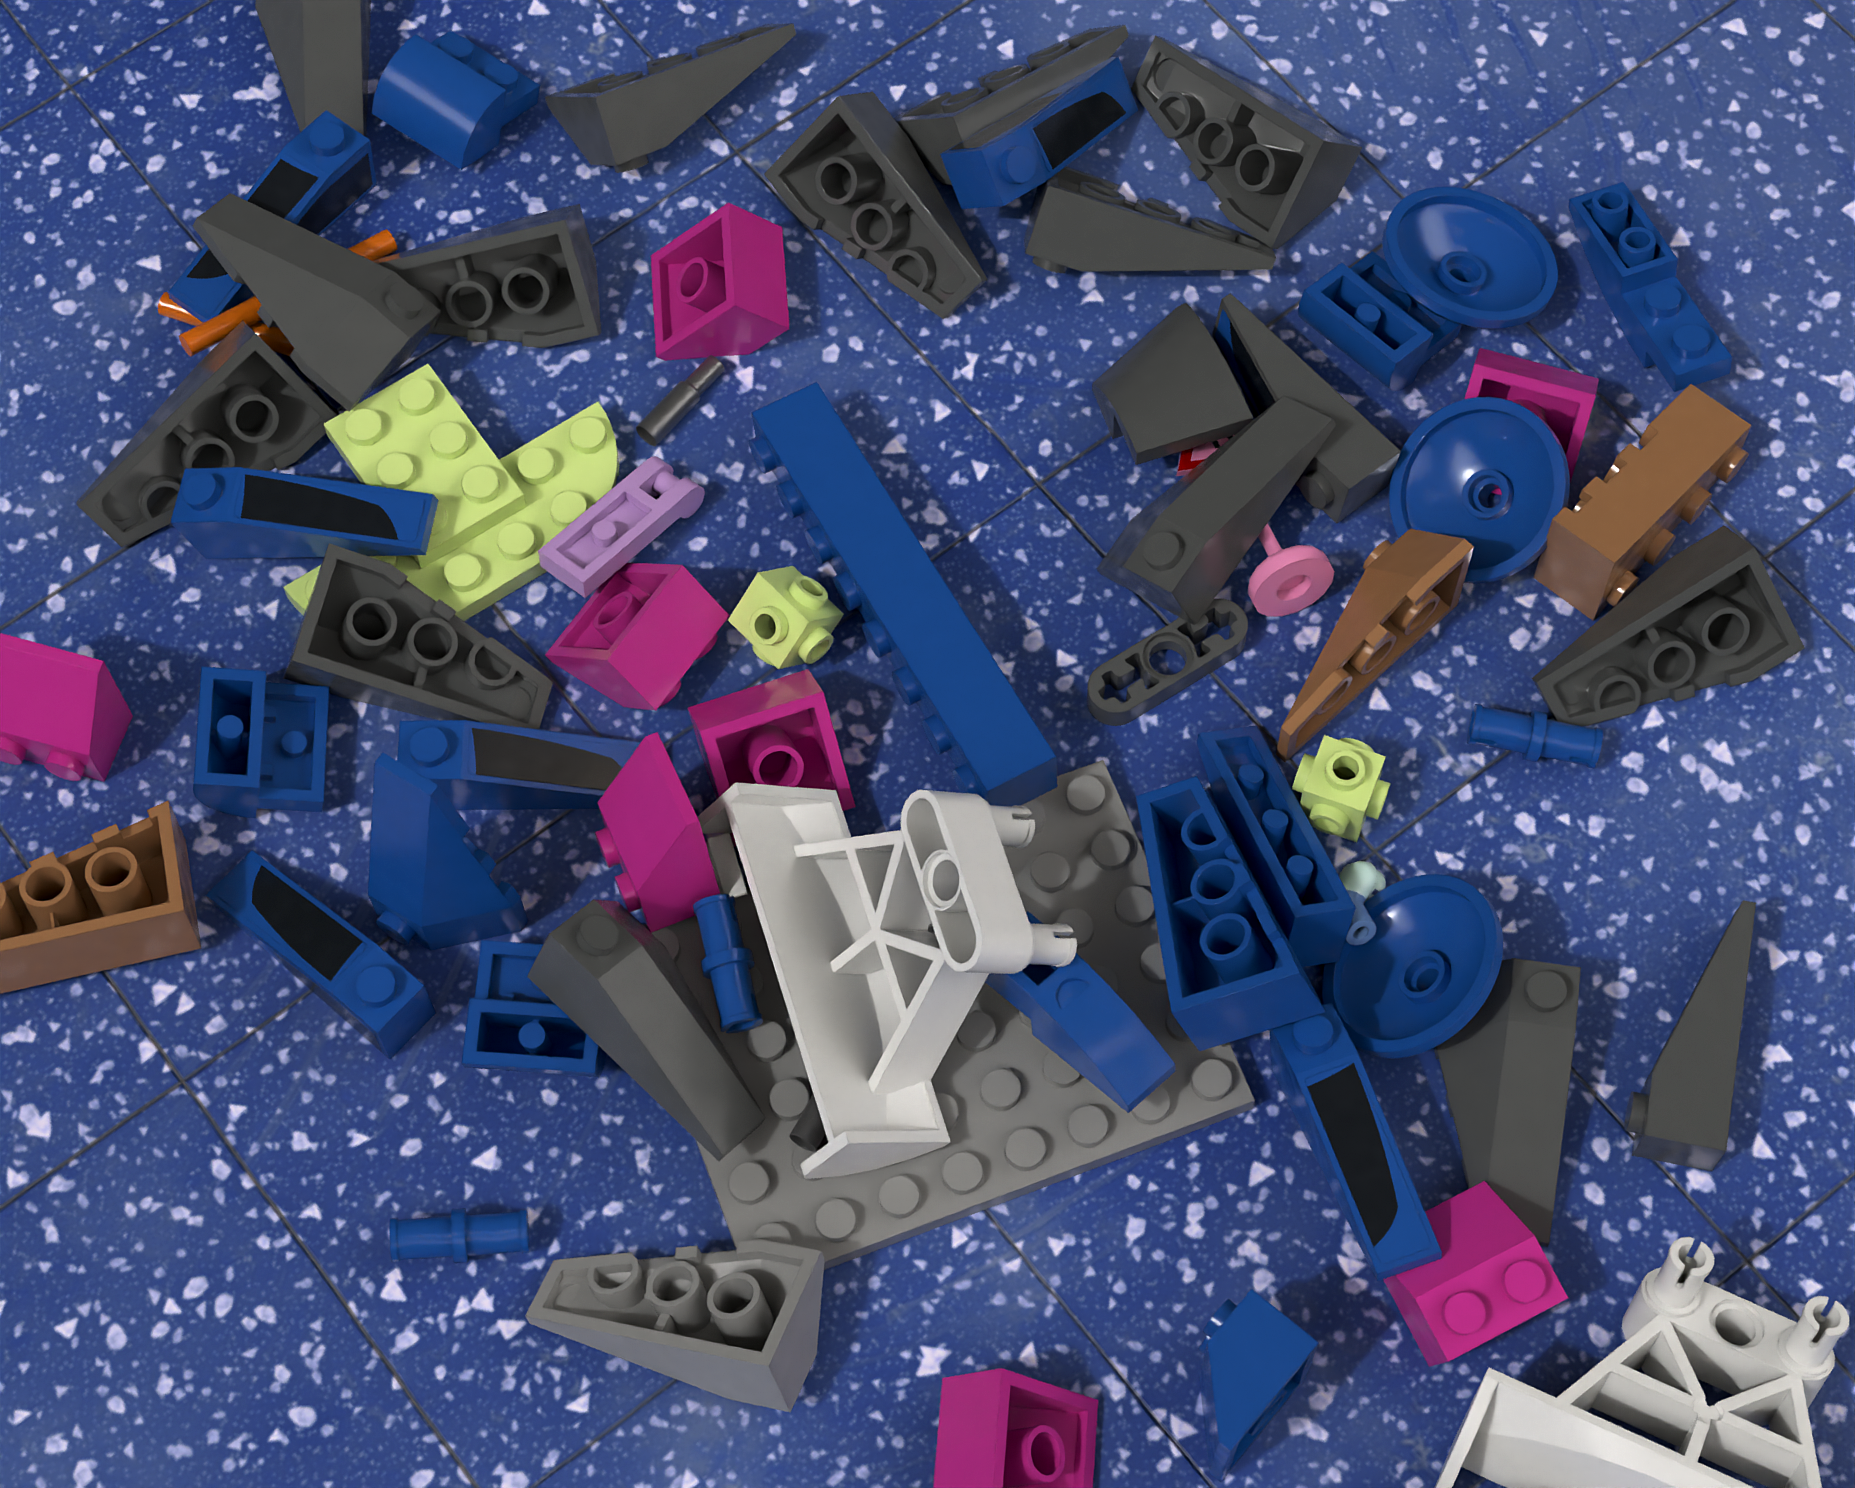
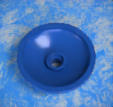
[1382,187,1558,329]
[1389,397,1570,584]
[1322,874,1503,1058]

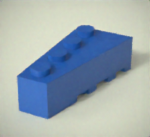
[1136,776,1326,1051]

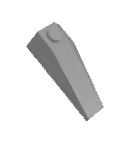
[525,1239,825,1412]

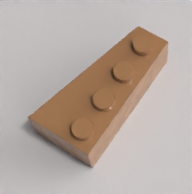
[1533,384,1752,621]
[0,801,201,994]

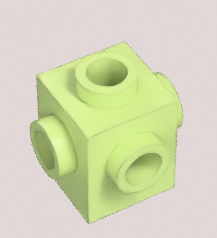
[728,566,844,669]
[1292,735,1391,843]

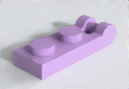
[538,456,705,598]

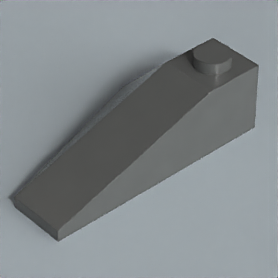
[255,0,371,137]
[545,23,796,173]
[894,25,1129,185]
[1131,36,1362,249]
[1024,167,1276,273]
[373,204,601,348]
[76,321,337,547]
[1532,525,1805,726]
[283,543,553,729]
[1434,958,1581,1247]

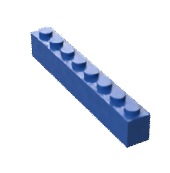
[749,382,1058,807]

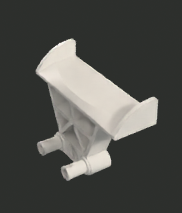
[698,782,1077,1179]
[1435,1237,1849,1488]

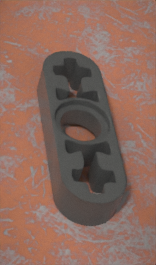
[1087,599,1248,726]

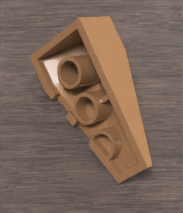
[1276,529,1474,762]

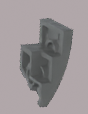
[1092,303,1253,465]

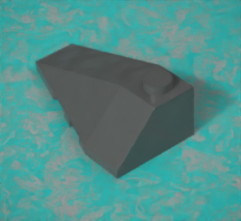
[764,91,988,319]
[192,193,441,411]
[1096,395,1336,625]
[527,899,765,1161]

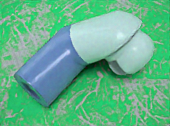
[1339,861,1386,945]

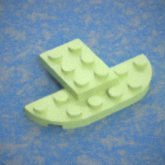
[283,364,619,621]

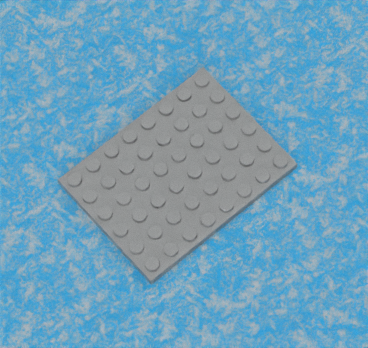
[643,760,1255,1270]

